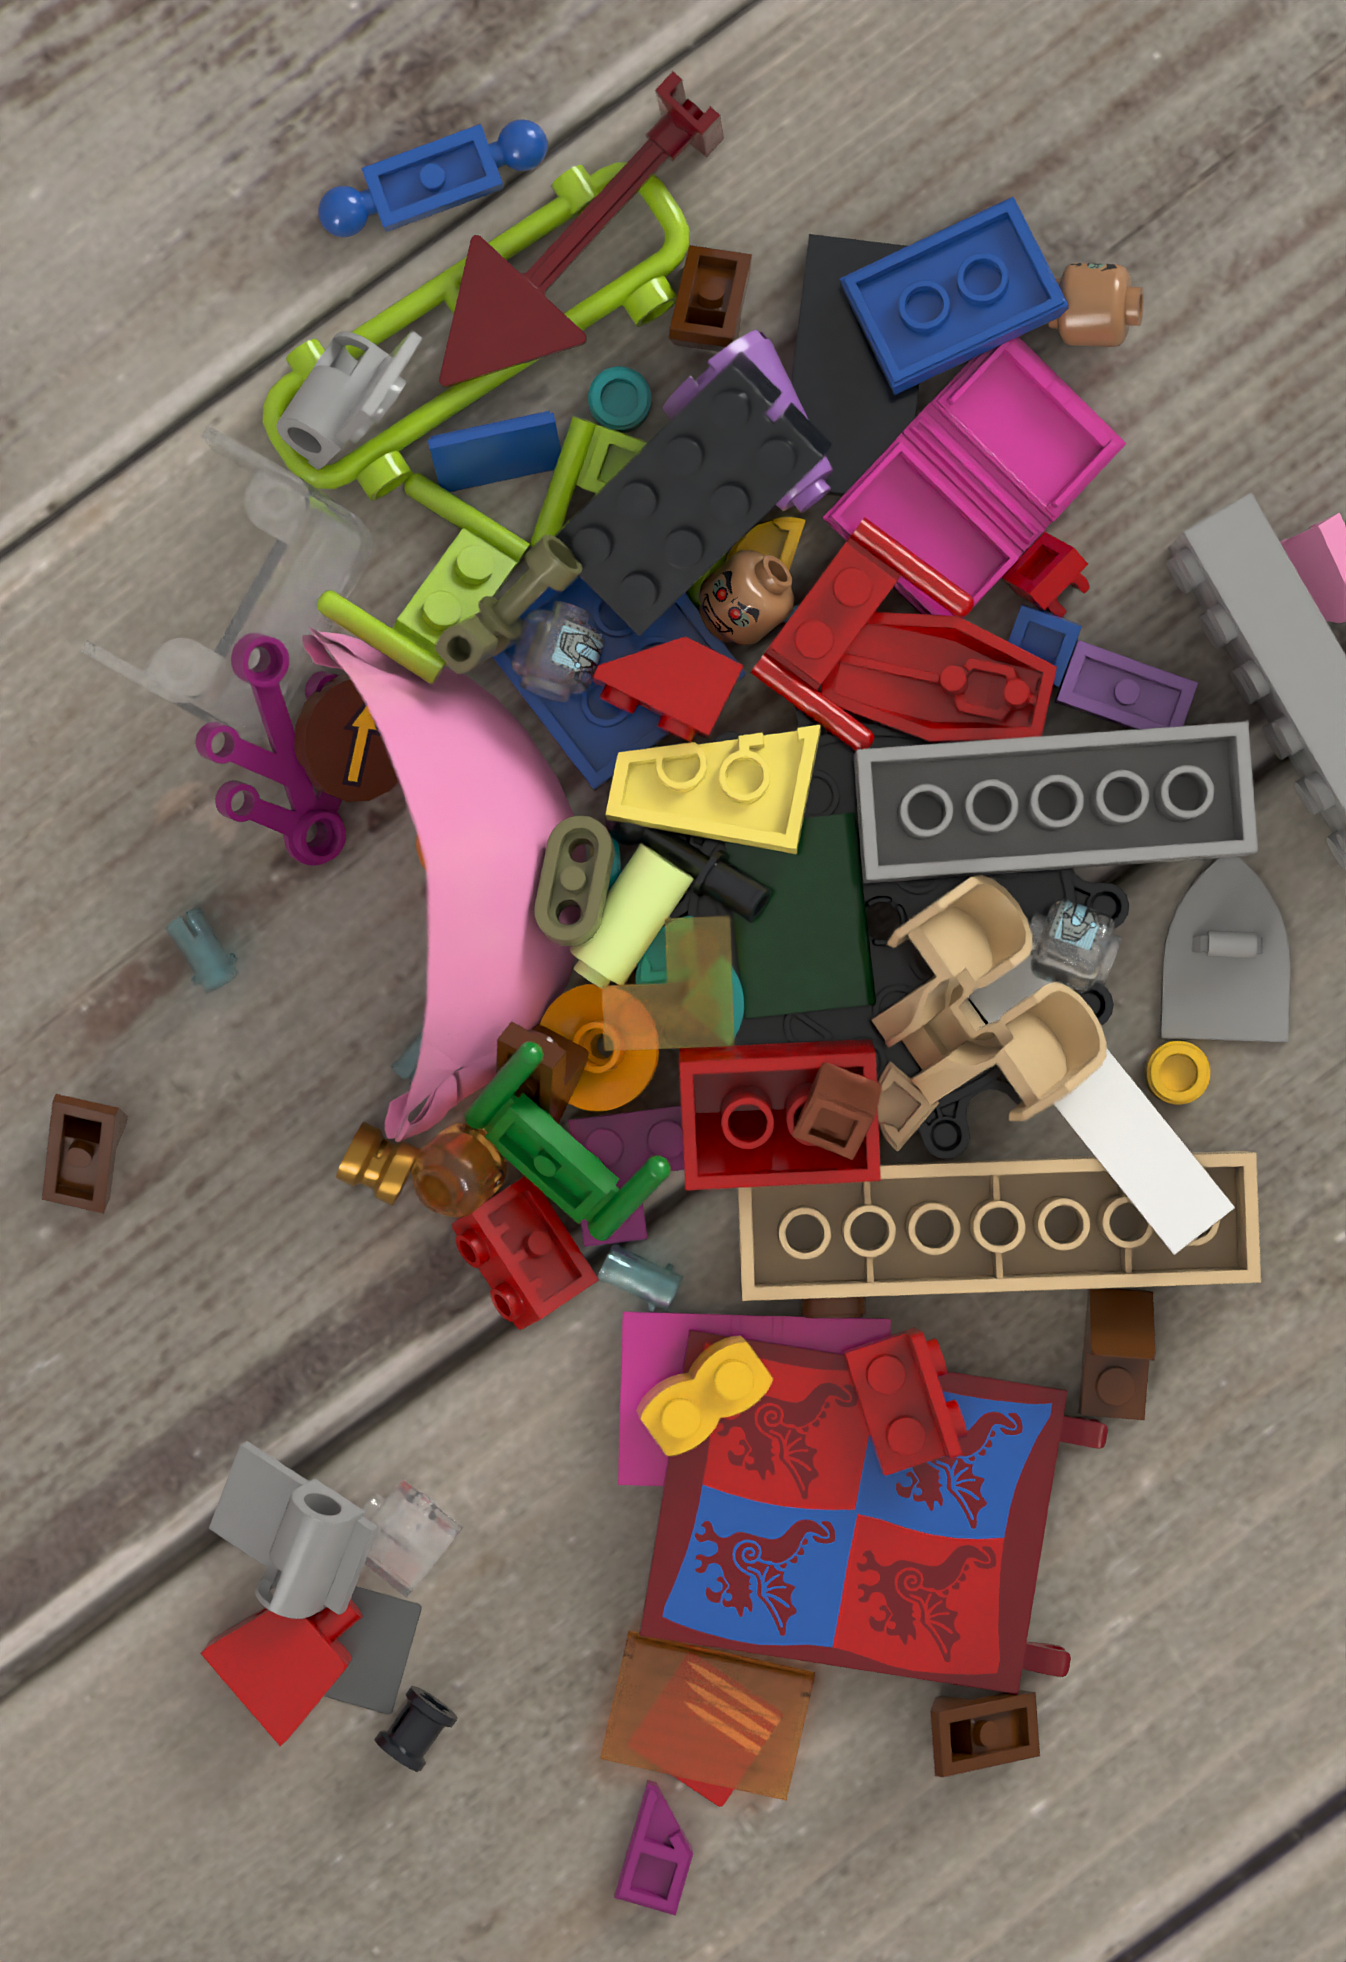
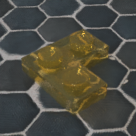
[602,916,735,1051]

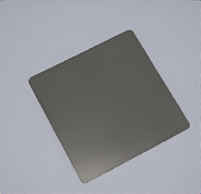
[324,1586,422,1714]

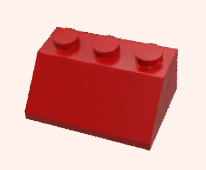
[679,1039,881,1190]

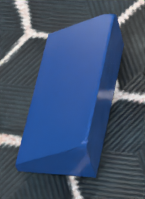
[428,411,561,492]

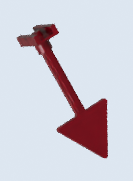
[439,71,724,387]

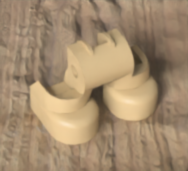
[872,875,1107,1121]

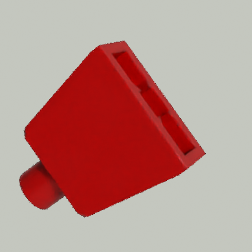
[200,1599,363,1746]

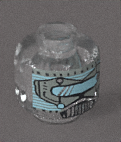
[511,601,604,702]
[1029,899,1122,993]

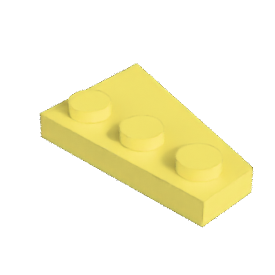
[605,725,821,854]

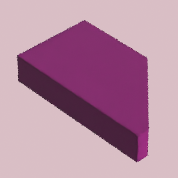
[614,1780,693,1916]

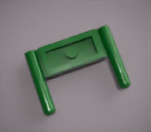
[464,1041,671,1241]

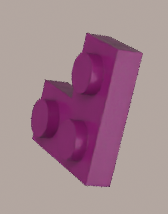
[568,1105,684,1247]

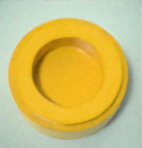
[1144,1041,1210,1105]

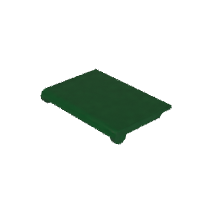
[725,813,877,1019]

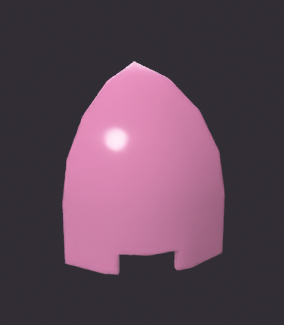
[1280,513,1346,623]

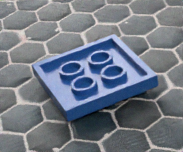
[492,576,746,791]

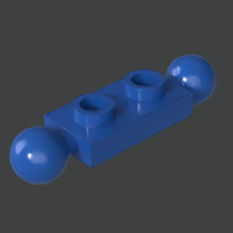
[318,119,548,237]

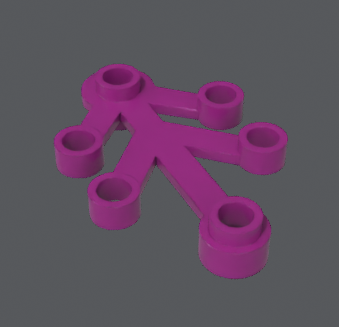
[195,633,346,866]

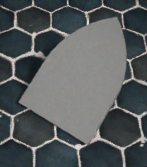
[1160,857,1290,1042]

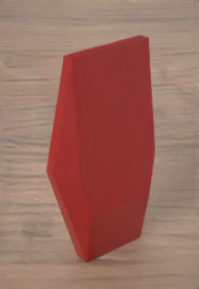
[820,612,1057,743]

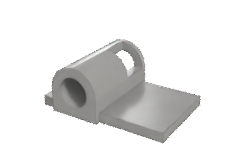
[276,330,423,470]
[209,1441,379,1619]

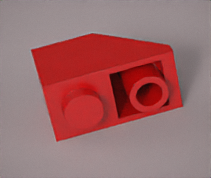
[593,636,744,743]

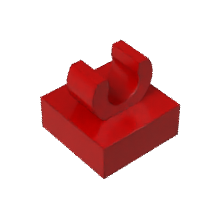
[1001,532,1090,617]

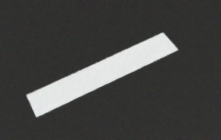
[968,954,1235,1255]

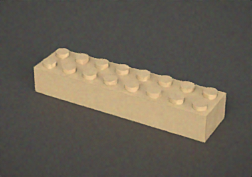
[737,1151,1261,1301]

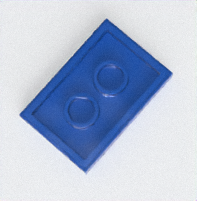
[839,196,1069,395]

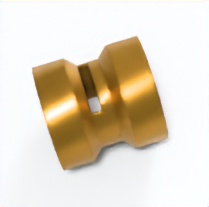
[335,1121,421,1206]

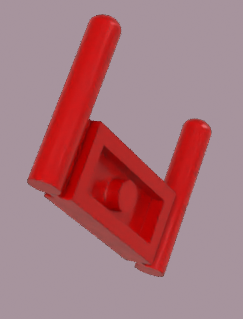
[750,517,974,751]

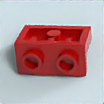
[451,1176,599,1330]
[842,1327,968,1476]

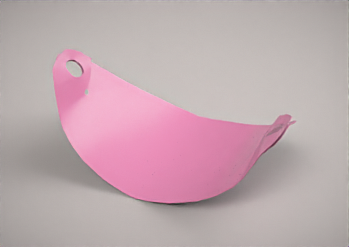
[302,627,586,1142]

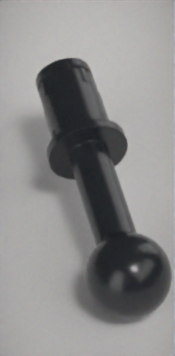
[605,817,771,923]

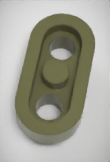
[534,816,615,947]

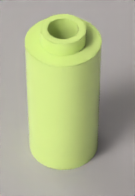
[569,843,694,990]

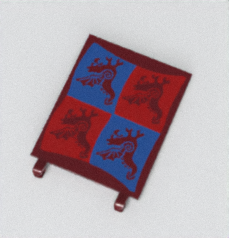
[639,1329,1108,1694]

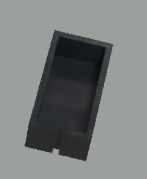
[554,350,832,636]

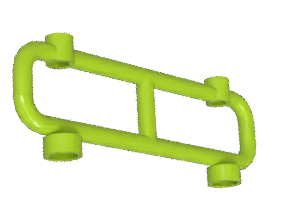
[262,162,690,501]

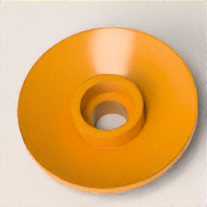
[540,984,659,1111]

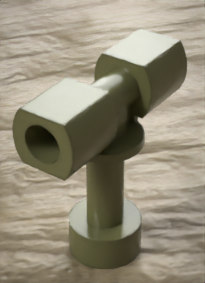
[435,534,582,674]

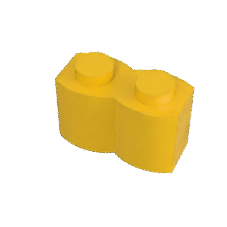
[636,1335,773,1456]

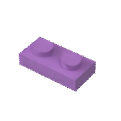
[1055,640,1198,730]

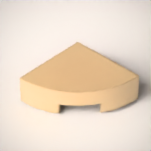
[877,1061,939,1152]

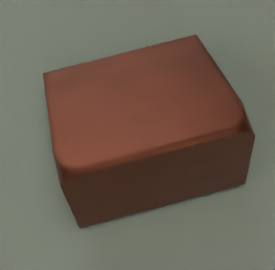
[792,1063,882,1160]

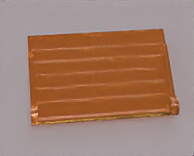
[600,1630,815,1801]

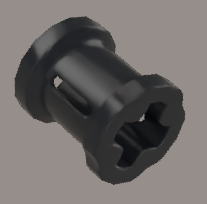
[374,1685,458,1772]

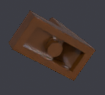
[669,245,752,352]
[496,1021,589,1124]
[42,1094,128,1214]
[1078,1288,1156,1420]
[930,1690,1040,1777]

